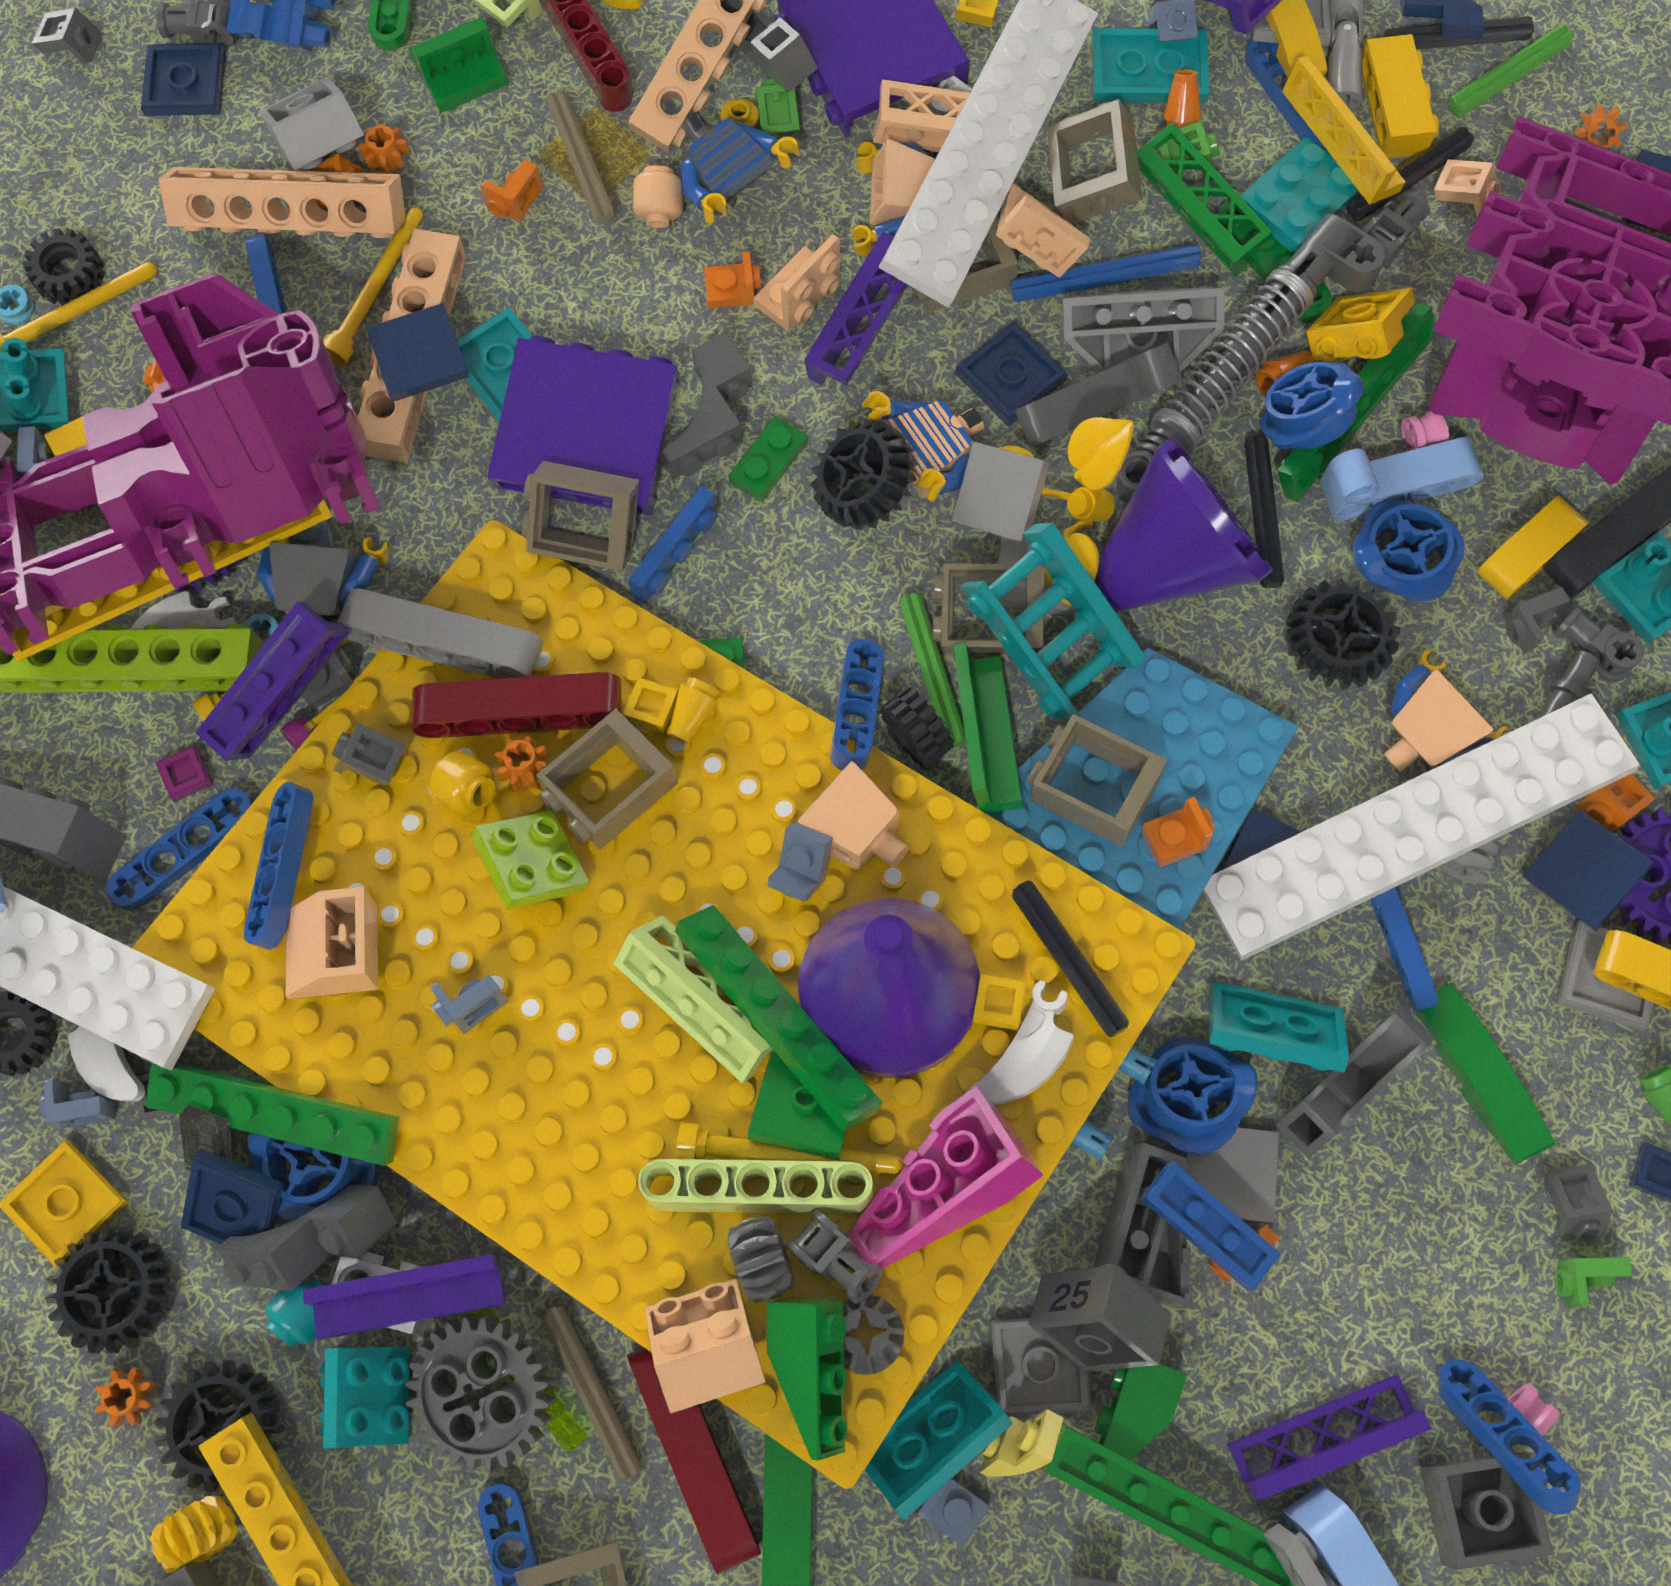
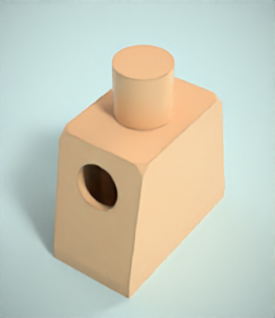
[797,761,909,870]

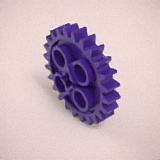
[1616,808,1671,946]

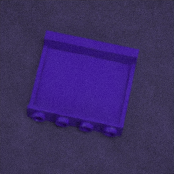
[775,0,969,138]
[487,335,681,516]

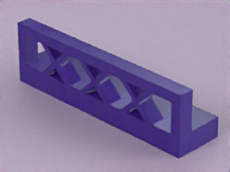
[804,232,908,386]
[195,602,350,761]
[302,1254,507,1340]
[1227,1374,1432,1501]

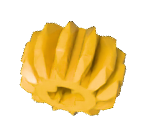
[150,1496,239,1573]

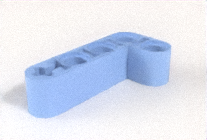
[1320,437,1484,521]
[1281,1484,1399,1586]

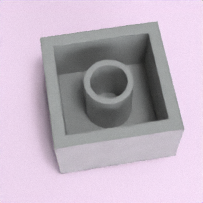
[258,76,364,171]

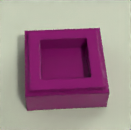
[155,745,214,802]

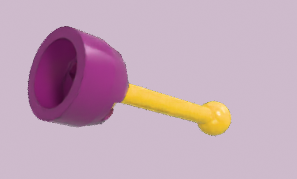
[280,676,358,750]

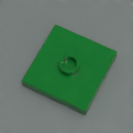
[748,1051,861,1161]

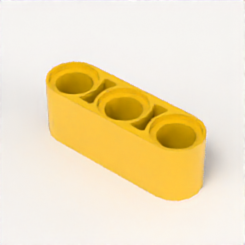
[1476,495,1590,601]
[1592,930,1671,1010]

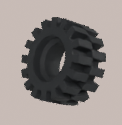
[23,228,105,306]
[880,687,954,768]
[0,991,57,1076]

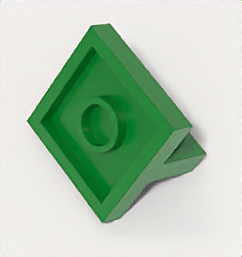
[408,17,509,114]

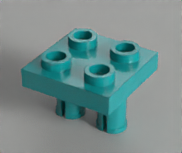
[0,338,70,432]
[1592,532,1671,645]
[1616,692,1671,790]
[318,1347,410,1449]

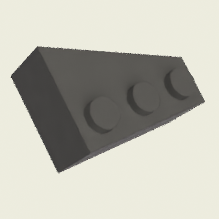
[1093,1143,1192,1308]

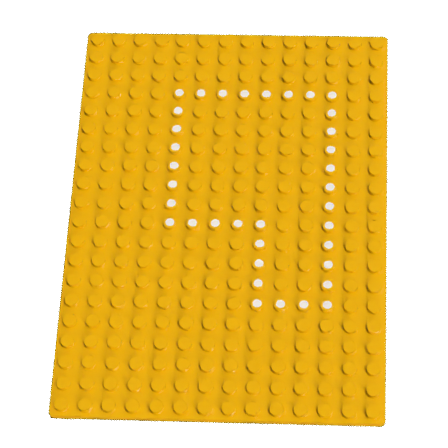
[132,520,1195,1489]

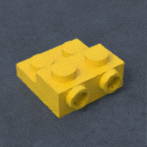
[1306,288,1415,363]

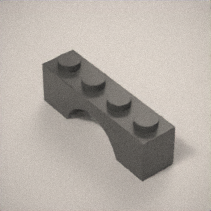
[721,0,818,93]

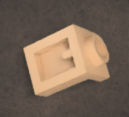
[1434,159,1501,217]

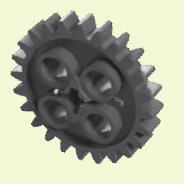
[405,1313,556,1472]

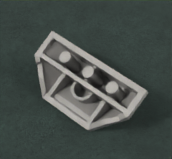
[1062,288,1225,373]

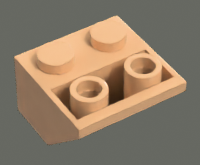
[286,887,378,999]
[644,1279,765,1413]

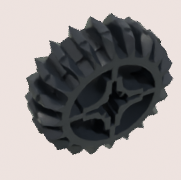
[810,418,918,531]
[1284,577,1401,691]
[44,1227,176,1354]
[154,1360,285,1492]

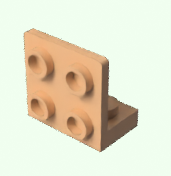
[996,184,1090,278]
[753,234,841,332]

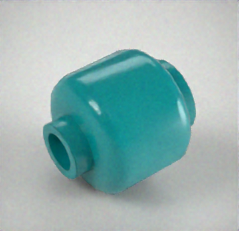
[265,1275,325,1348]

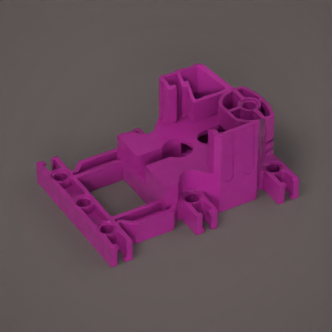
[1428,116,1671,484]
[0,274,380,655]

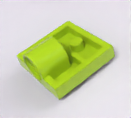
[470,810,589,910]

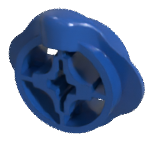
[1260,362,1363,449]
[1353,500,1464,602]
[1128,1037,1257,1155]
[248,1133,379,1221]

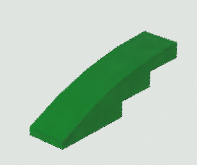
[1414,982,1555,1165]

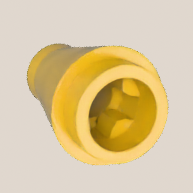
[666,677,719,745]

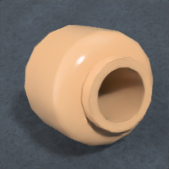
[633,166,683,228]

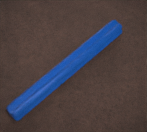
[1010,244,1202,302]

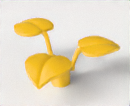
[1000,417,1134,607]

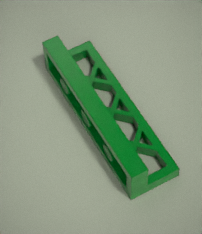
[1137,122,1273,277]
[953,643,1024,814]

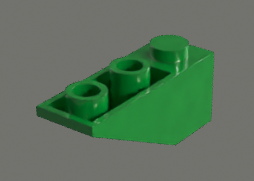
[767,1297,847,1461]
[1094,1364,1187,1460]

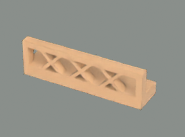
[873,79,1024,162]

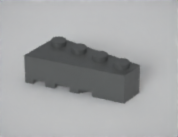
[0,777,127,883]

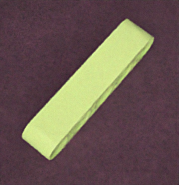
[638,1159,874,1214]

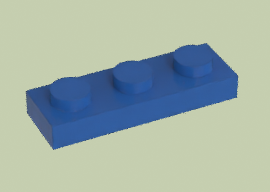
[628,486,718,604]
[1140,1161,1281,1291]

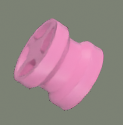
[1401,411,1449,451]
[1497,1383,1560,1436]

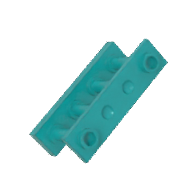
[961,522,1146,721]

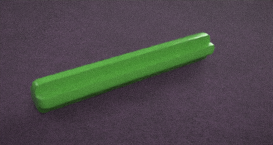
[1448,25,1574,117]
[900,593,966,748]

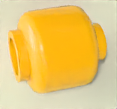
[429,751,495,815]

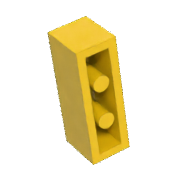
[1362,34,1439,158]

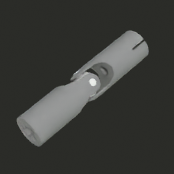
[1327,0,1363,111]

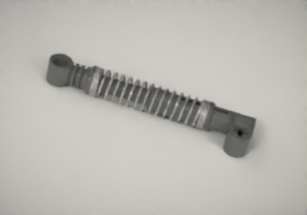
[1115,214,1385,503]

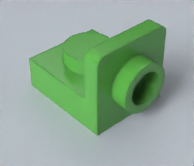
[755,78,800,136]
[1160,120,1221,174]
[1555,1257,1632,1307]

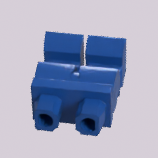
[226,0,338,51]

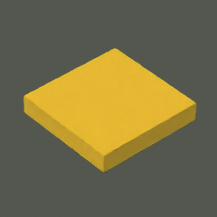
[0,1139,129,1269]

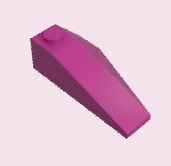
[847,1085,1043,1269]

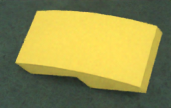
[980,1409,1064,1477]

